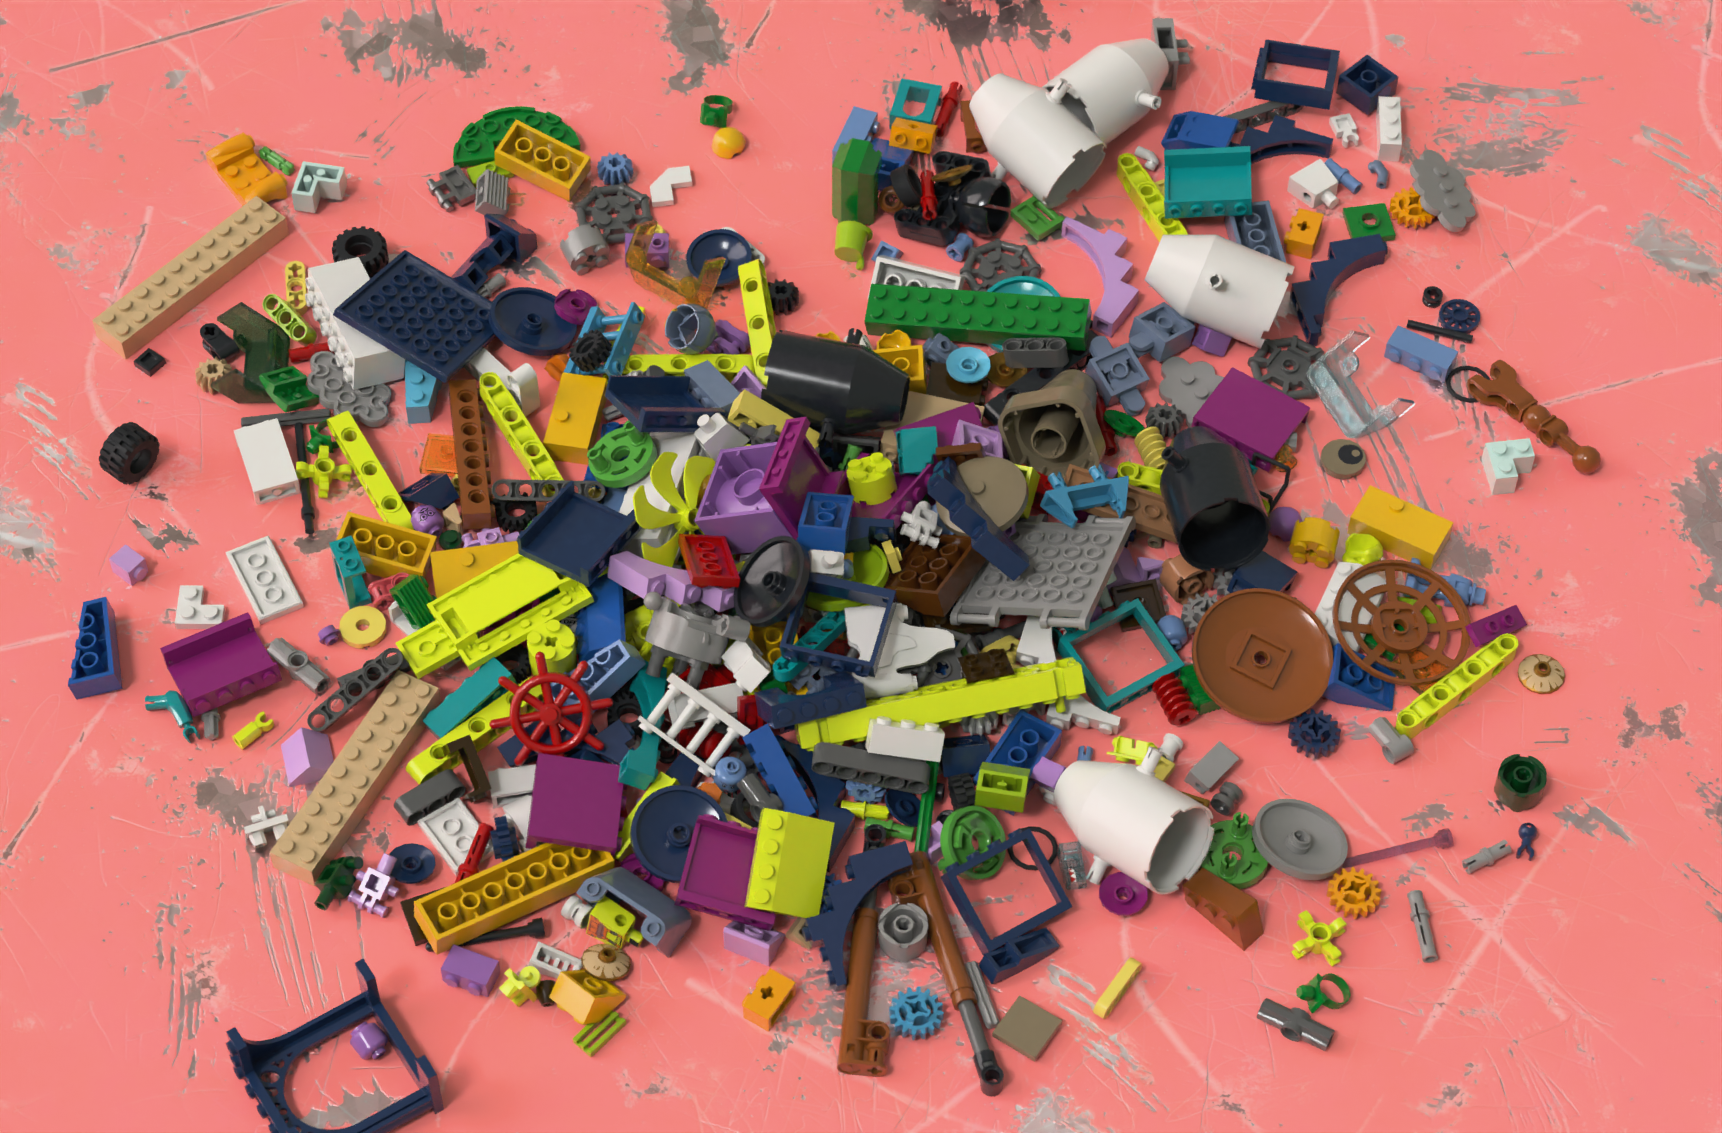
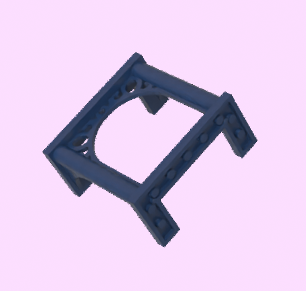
[225,958,444,1133]

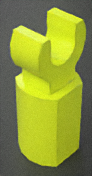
[232,711,274,750]

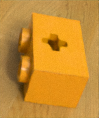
[889,117,938,154]
[1284,208,1324,259]
[742,968,796,1032]

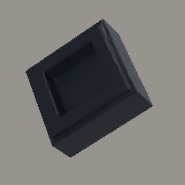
[133,348,166,377]

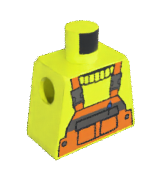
[586,896,644,949]

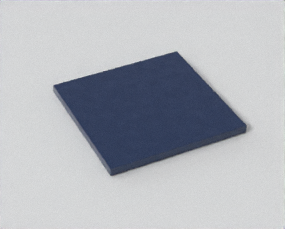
[333,250,496,383]

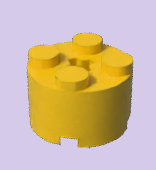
[1289,517,1340,568]

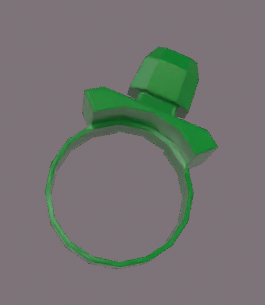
[700,95,733,128]
[306,420,339,454]
[1296,973,1350,1014]

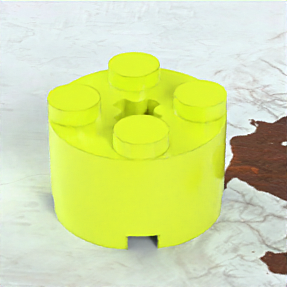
[846,452,897,505]
[527,619,576,673]

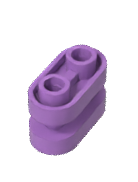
[706,319,750,354]

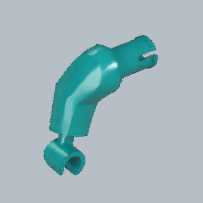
[145,690,201,744]

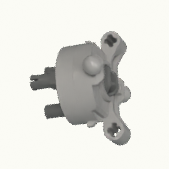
[644,592,750,690]

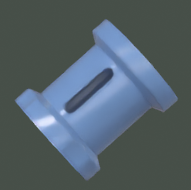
[946,233,974,262]

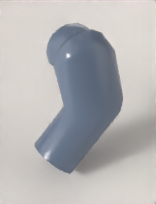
[1368,160,1389,189]

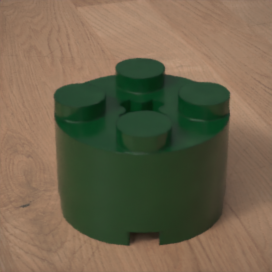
[1494,754,1547,812]

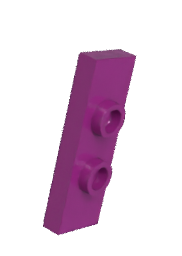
[1465,605,1527,648]

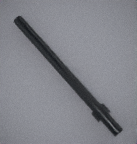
[294,422,315,534]

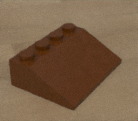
[883,534,986,617]

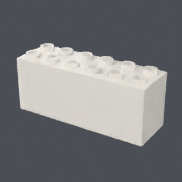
[305,257,405,390]
[619,432,706,565]

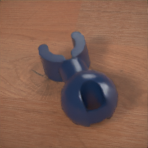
[1516,823,1538,861]

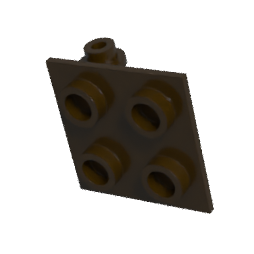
[957,649,1014,684]

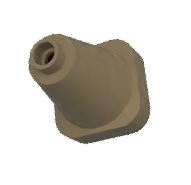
[998,369,1106,479]

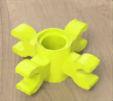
[295,445,352,498]
[1291,910,1347,967]

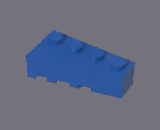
[68,597,123,700]
[742,724,819,819]

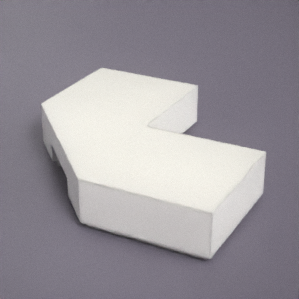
[650,166,692,207]

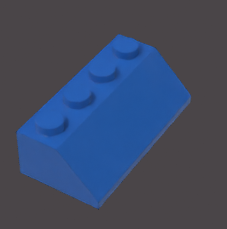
[574,573,626,663]
[973,709,1062,816]

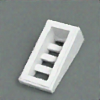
[527,941,582,979]

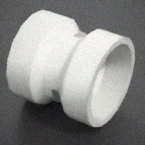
[561,895,594,929]

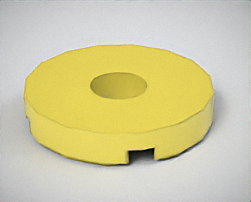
[339,606,386,649]

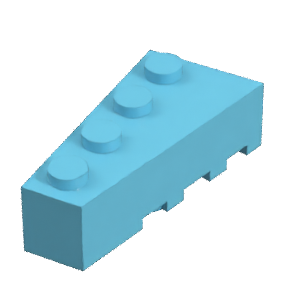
[405,359,442,424]

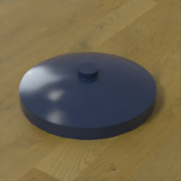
[488,287,577,356]
[630,785,727,883]

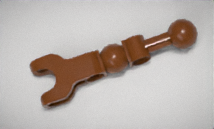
[1466,360,1601,474]

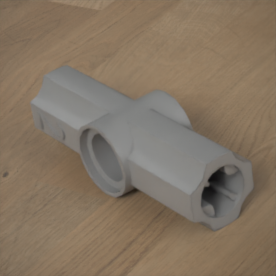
[267,637,331,694]

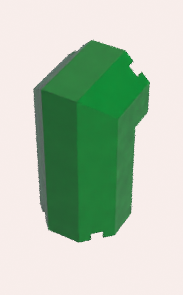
[832,138,882,226]

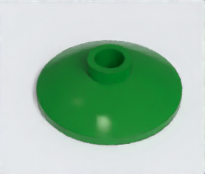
[1103,410,1145,437]

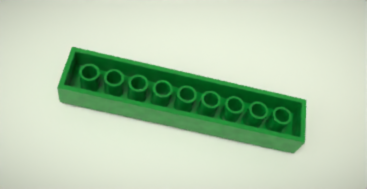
[864,284,1092,351]

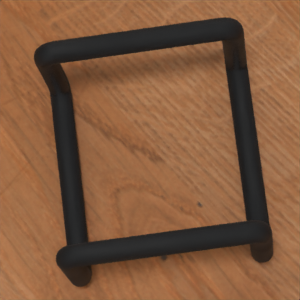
[1251,452,1291,514]

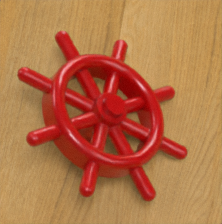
[489,652,613,766]

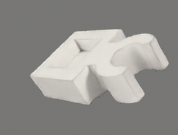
[1329,113,1359,148]

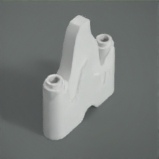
[844,603,955,700]

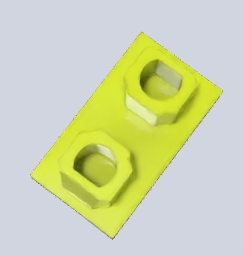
[499,966,541,1007]

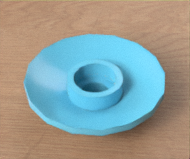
[946,347,991,383]

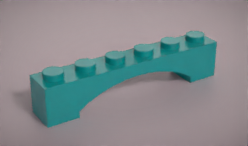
[618,660,668,791]

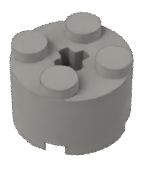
[560,224,610,276]
[878,903,928,963]

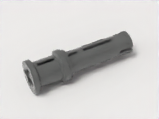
[975,620,1026,652]

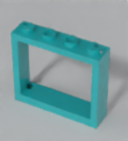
[1057,598,1185,713]

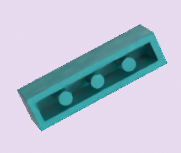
[423,657,517,740]

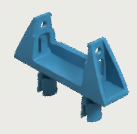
[1040,464,1129,528]

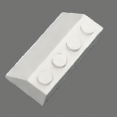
[867,255,966,299]
[1315,562,1386,652]

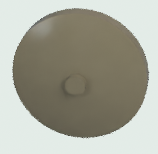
[936,456,1029,537]

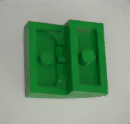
[259,366,319,413]

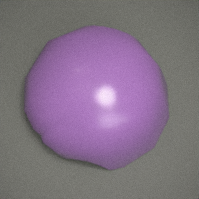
[1268,507,1303,542]

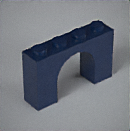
[754,671,867,729]

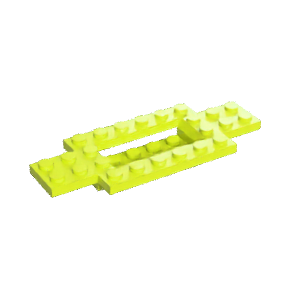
[395,553,609,679]

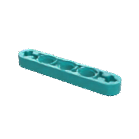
[773,610,846,682]

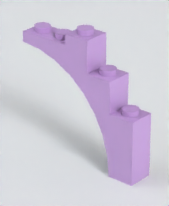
[1061,217,1139,338]
[607,551,740,612]

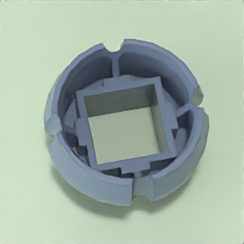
[665,304,719,355]

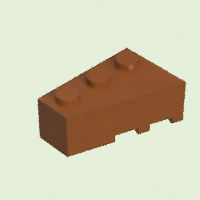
[1183,868,1264,951]

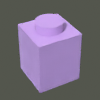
[109,544,149,586]

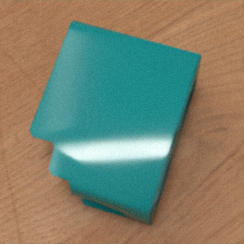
[896,426,938,476]

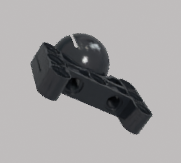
[894,151,1011,246]

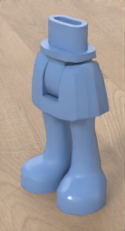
[1403,557,1486,607]

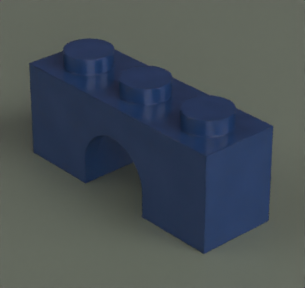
[451,233,514,292]

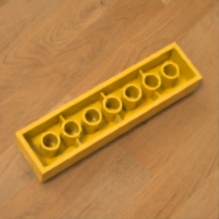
[414,843,615,955]

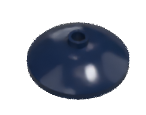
[686,229,752,286]

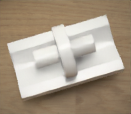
[244,805,289,849]

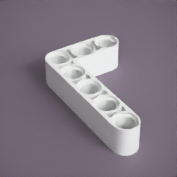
[464,348,540,417]

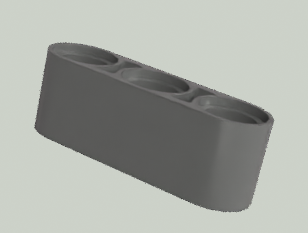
[1002,337,1069,368]
[394,769,466,826]

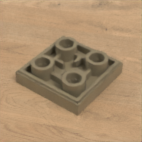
[992,995,1062,1062]

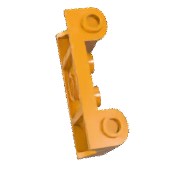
[205,132,288,206]

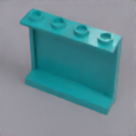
[1164,146,1252,218]

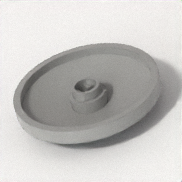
[1252,799,1348,880]

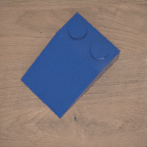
[798,492,854,555]
[1322,643,1396,712]

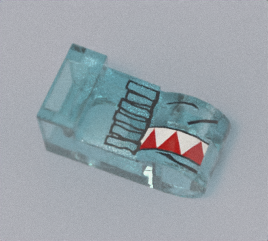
[1057,841,1087,890]

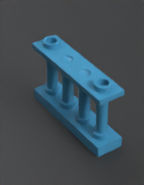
[564,302,645,376]

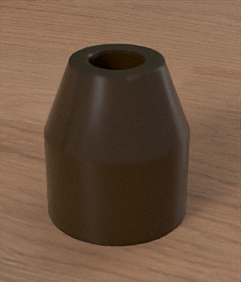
[536,980,556,1007]

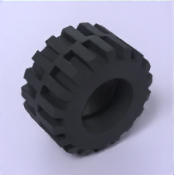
[332,226,389,279]
[99,422,160,485]

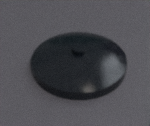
[734,536,810,627]

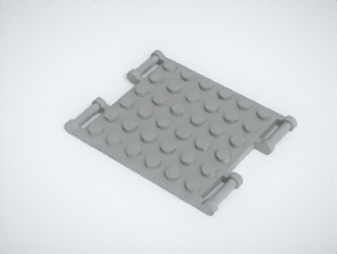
[950,514,1136,631]

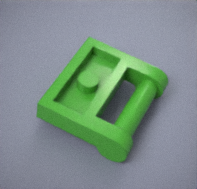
[1010,196,1065,241]

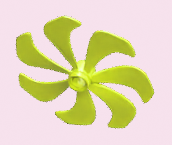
[633,452,736,567]

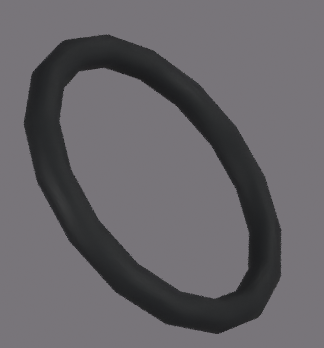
[1446,365,1490,403]
[1008,826,1058,870]

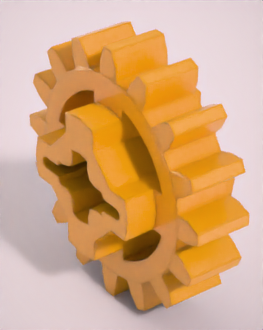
[1389,187,1435,229]
[1327,867,1381,919]

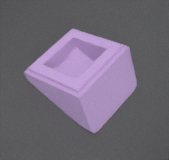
[1136,557,1164,581]

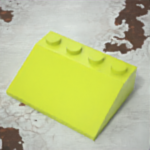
[745,808,835,919]

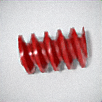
[1152,673,1198,726]
[679,723,731,763]

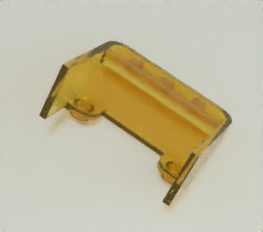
[626,220,726,309]

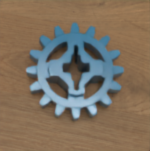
[889,986,944,1040]

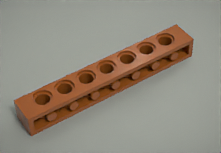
[449,379,495,530]

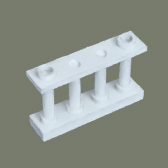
[637,673,751,778]

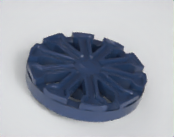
[1438,299,1480,334]

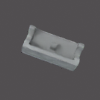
[1184,741,1239,794]

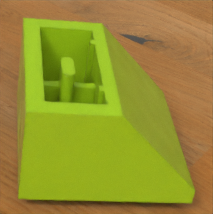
[975,762,1030,813]

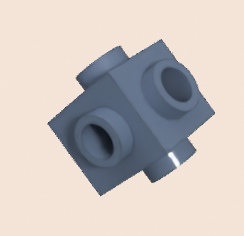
[923,333,959,366]

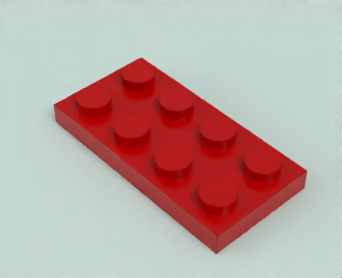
[678,534,740,589]

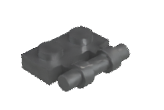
[426,165,476,213]

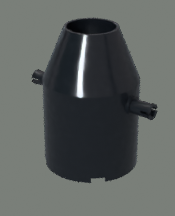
[761,328,910,447]
[1160,426,1271,571]

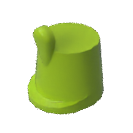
[834,221,873,270]

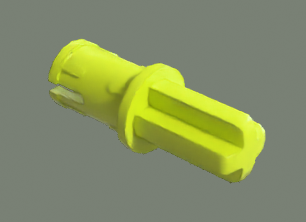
[841,800,890,820]

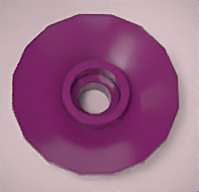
[1099,872,1148,916]

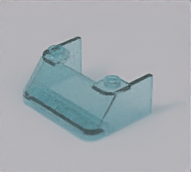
[1307,330,1415,439]

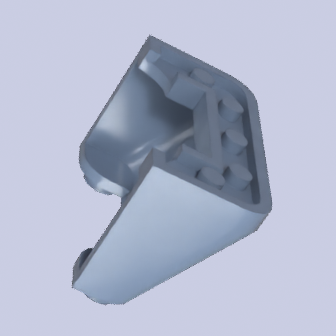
[576,867,692,958]

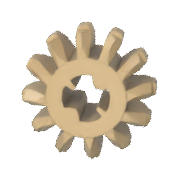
[195,356,233,395]

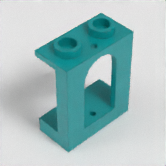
[889,78,942,129]
[329,536,372,610]

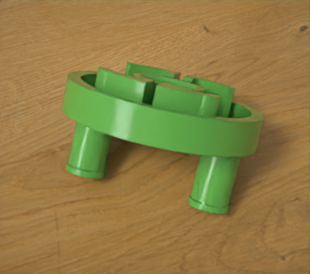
[587,420,657,488]
[938,806,1006,881]
[1199,812,1268,889]

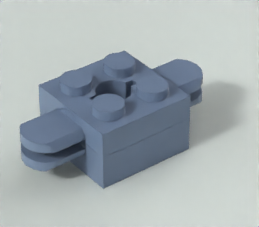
[1128,302,1195,362]
[1085,336,1150,416]

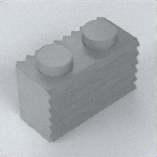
[474,169,511,216]

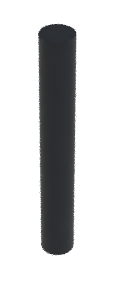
[1406,319,1473,344]

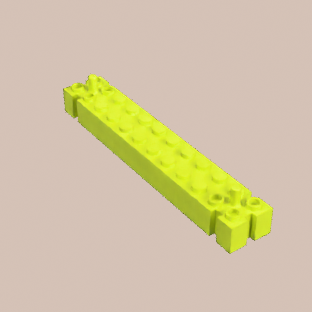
[794,657,1086,751]

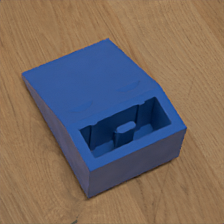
[1161,111,1239,150]
[871,137,915,191]

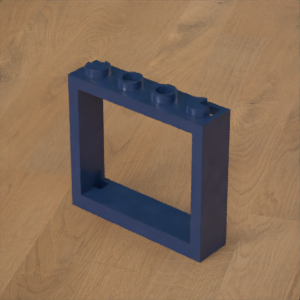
[1251,39,1340,110]
[780,572,897,677]
[940,828,1073,955]

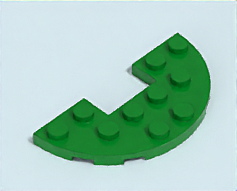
[453,106,581,168]

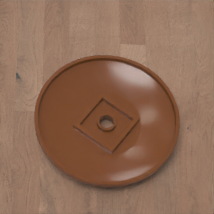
[1192,588,1333,723]

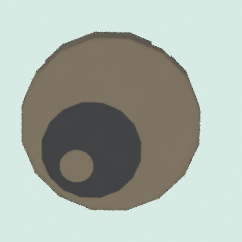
[1320,439,1366,480]

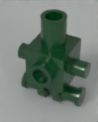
[314,856,363,911]

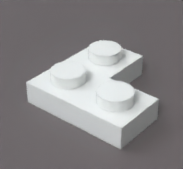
[175,585,225,629]

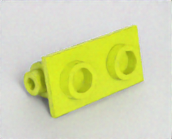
[1107,736,1160,765]

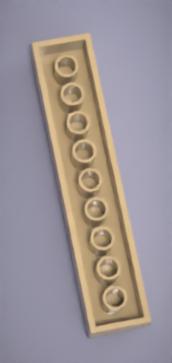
[92,196,289,360]
[270,670,441,887]

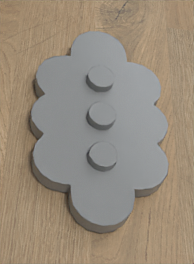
[1409,149,1476,232]
[307,351,391,427]
[1159,357,1224,428]

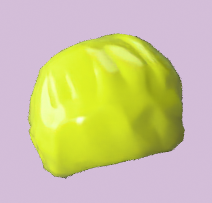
[1342,533,1383,566]

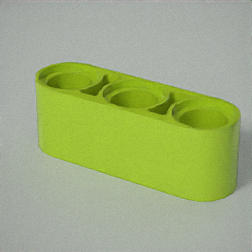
[262,294,317,346]

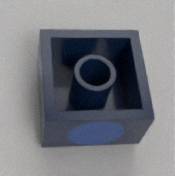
[1336,55,1399,115]

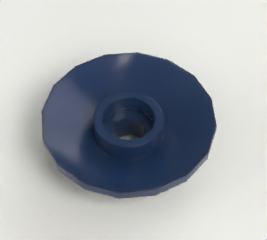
[885,789,921,828]
[389,843,436,884]

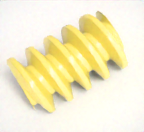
[1134,427,1167,470]

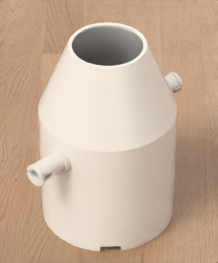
[1042,38,1169,145]
[969,73,1107,209]
[1144,234,1295,349]
[1054,746,1214,895]

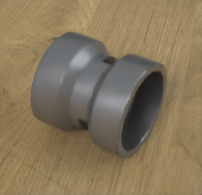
[1210,782,1244,816]

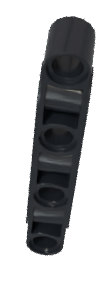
[983,330,1098,426]

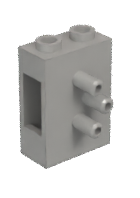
[1150,18,1190,90]

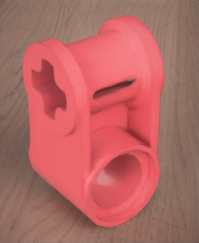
[368,572,409,611]

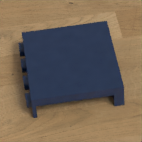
[605,375,726,432]
[517,481,642,587]

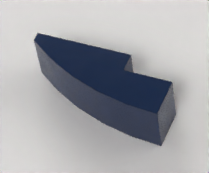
[979,927,1060,984]

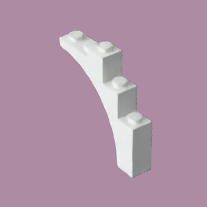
[1016,615,1121,735]

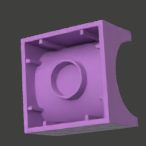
[694,442,794,555]

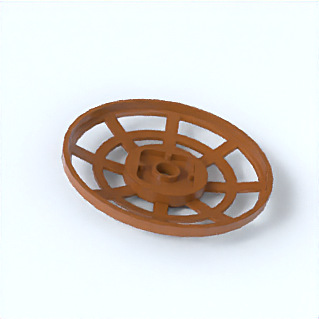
[1332,559,1471,686]

